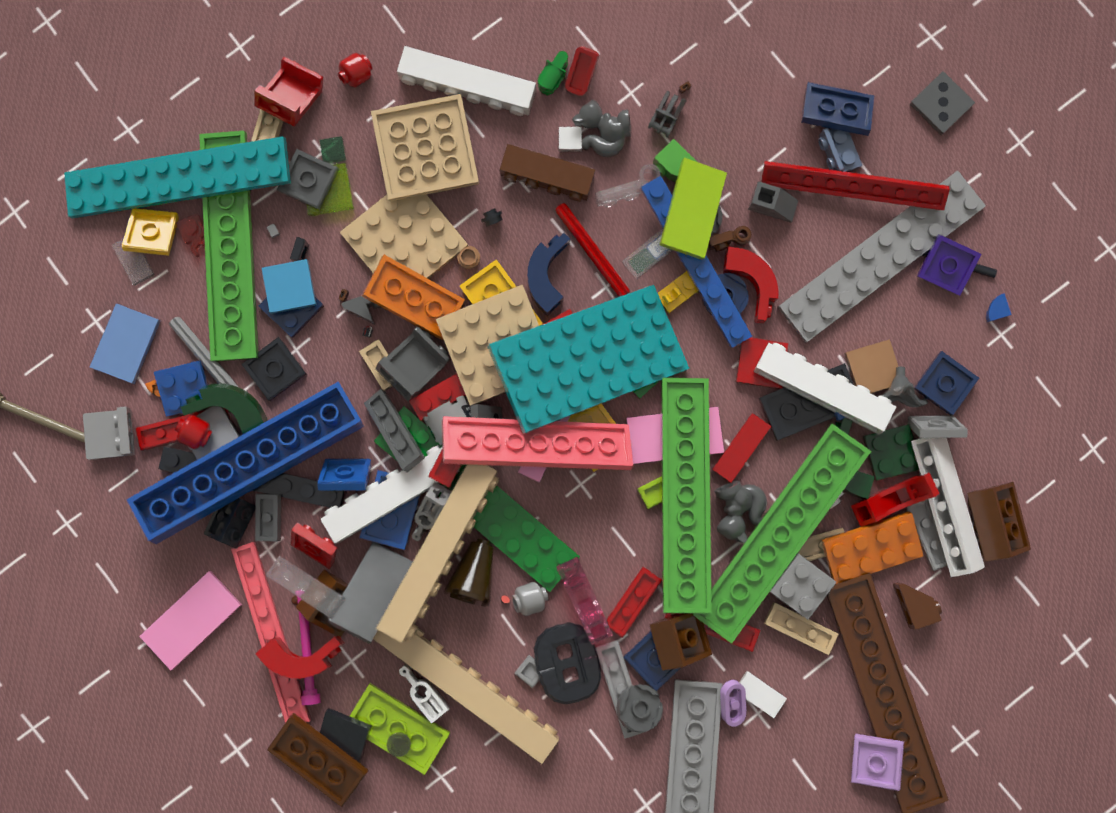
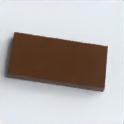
[267,713,369,807]

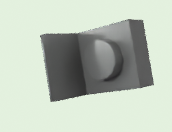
[342,296,381,325]

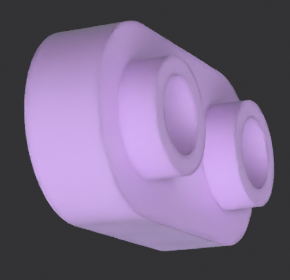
[720,680,746,727]

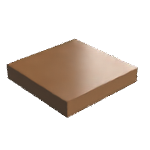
[844,339,899,393]

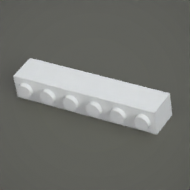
[397,46,536,116]
[753,343,896,434]
[911,438,985,577]
[321,445,460,543]

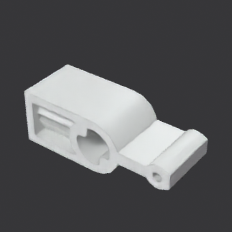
[399,664,450,724]

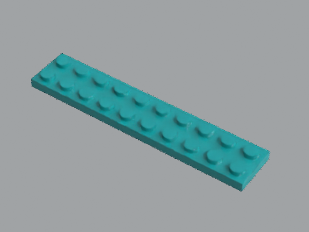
[64,136,291,219]

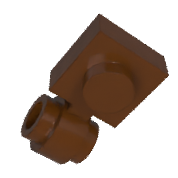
[708,226,752,252]

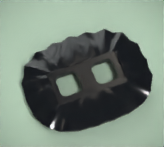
[533,622,601,705]

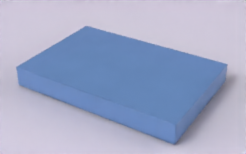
[90,303,160,384]

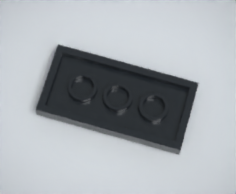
[758,363,854,441]

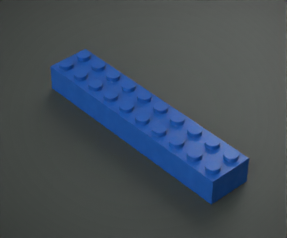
[127,381,364,544]

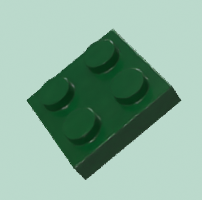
[863,424,919,481]

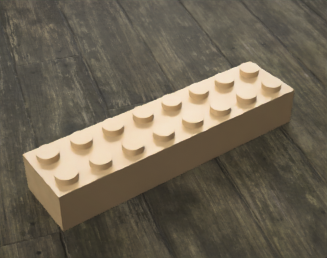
[376,464,499,643]

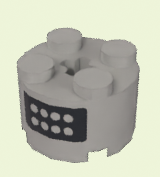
[423,396,471,445]

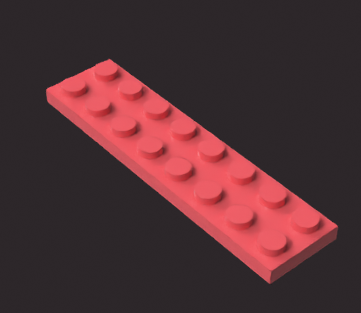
[442,416,633,470]

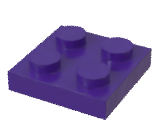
[917,234,982,296]

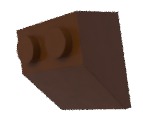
[296,569,348,637]
[649,613,712,671]

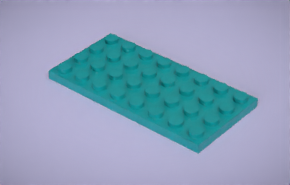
[487,285,690,434]

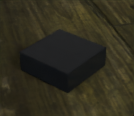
[290,237,309,262]

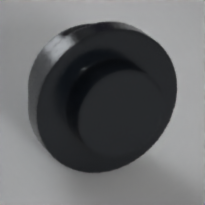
[481,208,503,227]

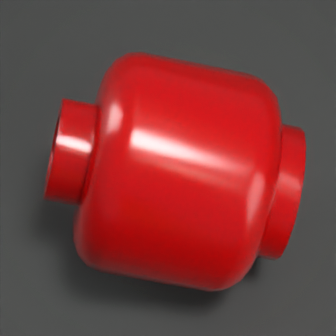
[338,53,373,87]
[174,415,213,450]

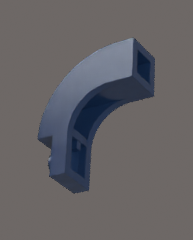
[527,233,570,317]

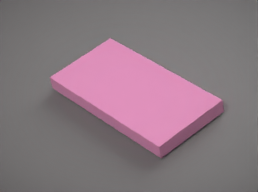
[626,407,724,464]
[139,571,242,671]

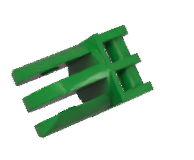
[538,51,568,95]

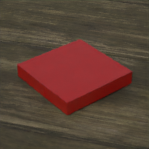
[735,337,788,389]

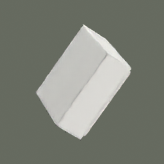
[559,127,582,151]

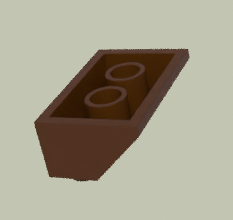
[967,482,1031,562]

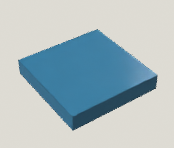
[262,259,317,314]

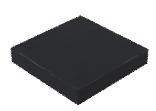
[242,337,307,401]
[320,708,372,764]

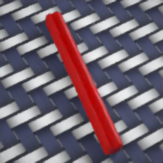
[556,203,630,297]

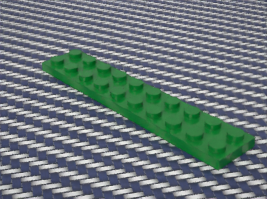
[374,406,580,592]

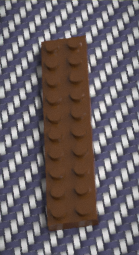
[827,573,949,813]

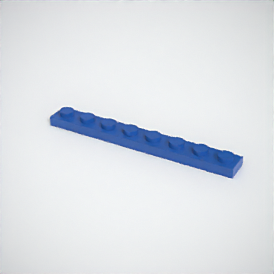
[640,176,752,348]

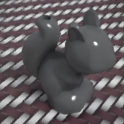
[572,99,631,157]
[714,481,767,543]

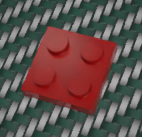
[290,523,337,570]

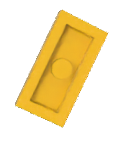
[658,271,699,314]

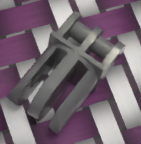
[648,91,687,138]

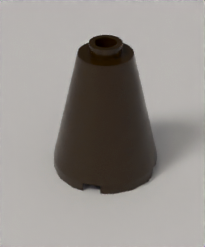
[444,539,493,607]

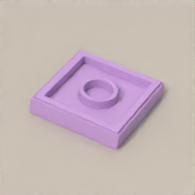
[851,734,904,791]

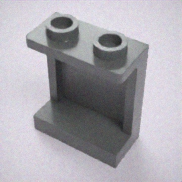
[375,327,450,401]

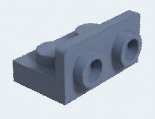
[818,128,862,172]

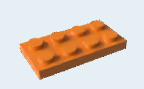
[362,254,465,340]
[821,511,923,584]

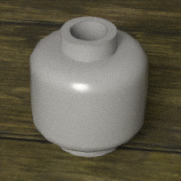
[512,582,548,616]

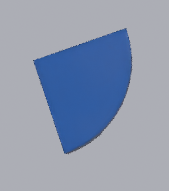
[986,293,1012,322]

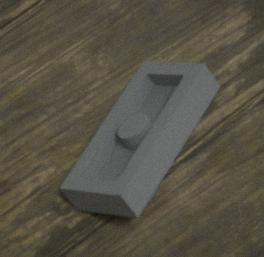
[255,493,281,542]

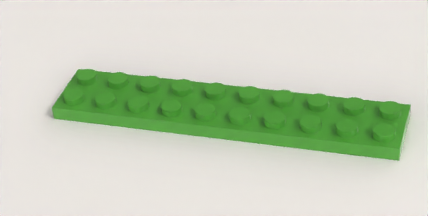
[199,130,259,362]
[661,378,712,613]
[693,424,871,644]

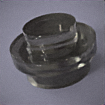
[387,732,411,757]

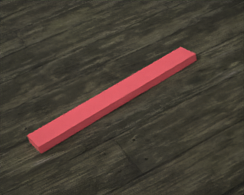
[231,542,311,723]

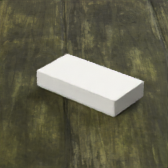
[739,671,787,718]

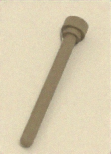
[0,393,85,443]

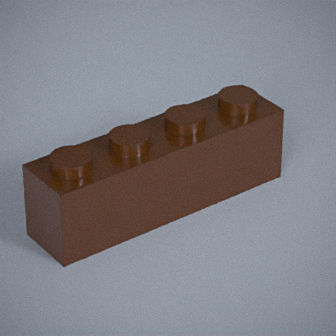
[500,144,595,202]

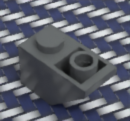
[748,181,798,223]

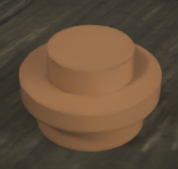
[457,246,480,269]

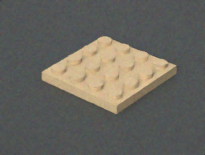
[371,94,479,202]
[340,194,468,279]
[436,285,539,406]

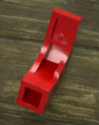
[723,247,779,324]
[851,472,940,527]
[255,636,345,678]

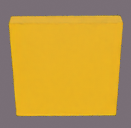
[121,208,179,256]

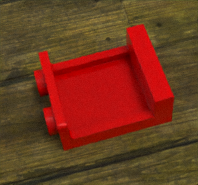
[254,57,323,127]

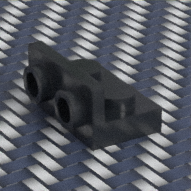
[203,498,256,548]

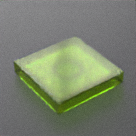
[306,163,354,216]

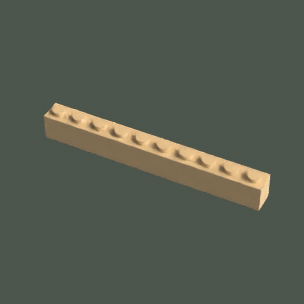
[374,628,559,764]

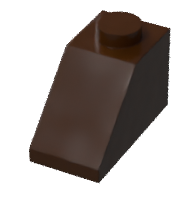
[893,582,942,630]

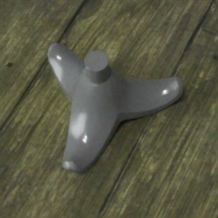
[877,366,928,407]

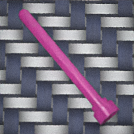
[297,591,321,705]

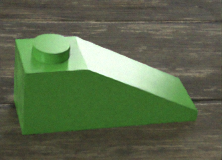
[653,139,697,182]

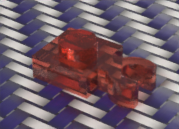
[176,213,205,257]

